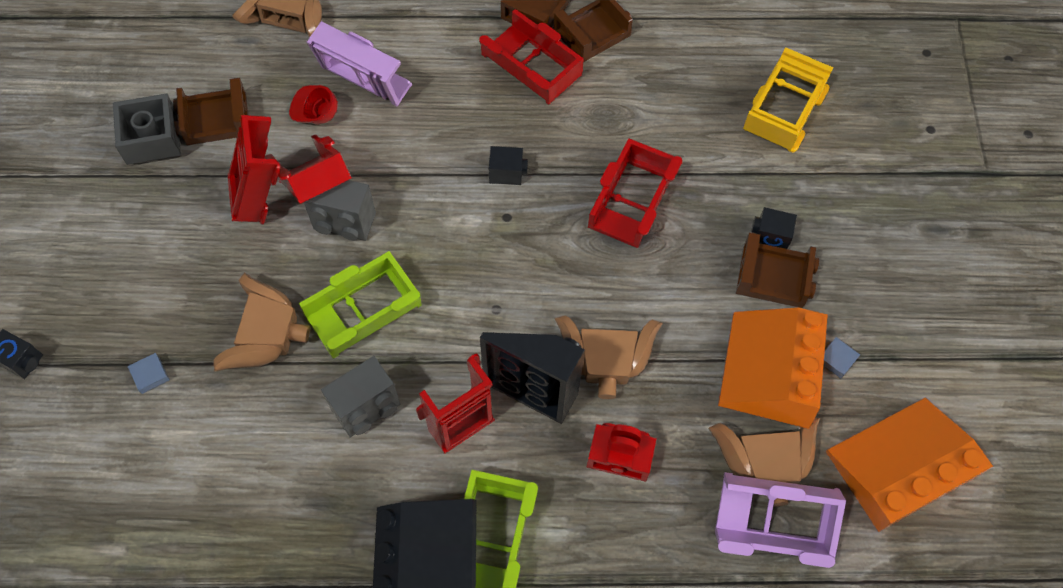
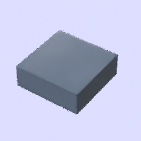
[823,337,860,378]
[128,353,170,394]

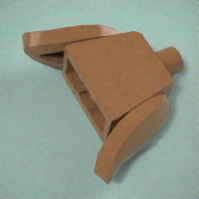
[232,0,322,38]
[214,272,310,371]
[554,315,663,399]
[708,417,820,507]

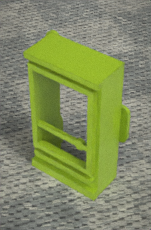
[299,251,422,359]
[464,470,538,588]

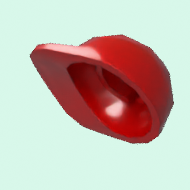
[289,85,338,125]

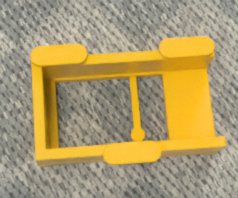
[743,47,833,153]

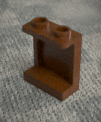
[501,0,571,27]
[554,0,633,62]
[173,78,248,146]
[736,232,819,308]

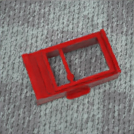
[479,9,584,105]
[227,115,280,224]
[264,134,352,204]
[588,138,682,248]
[416,353,495,454]

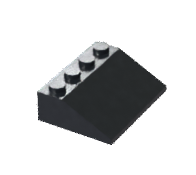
[480,332,585,424]
[373,499,477,588]

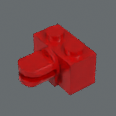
[586,423,657,482]

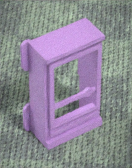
[307,21,412,107]
[715,472,846,568]

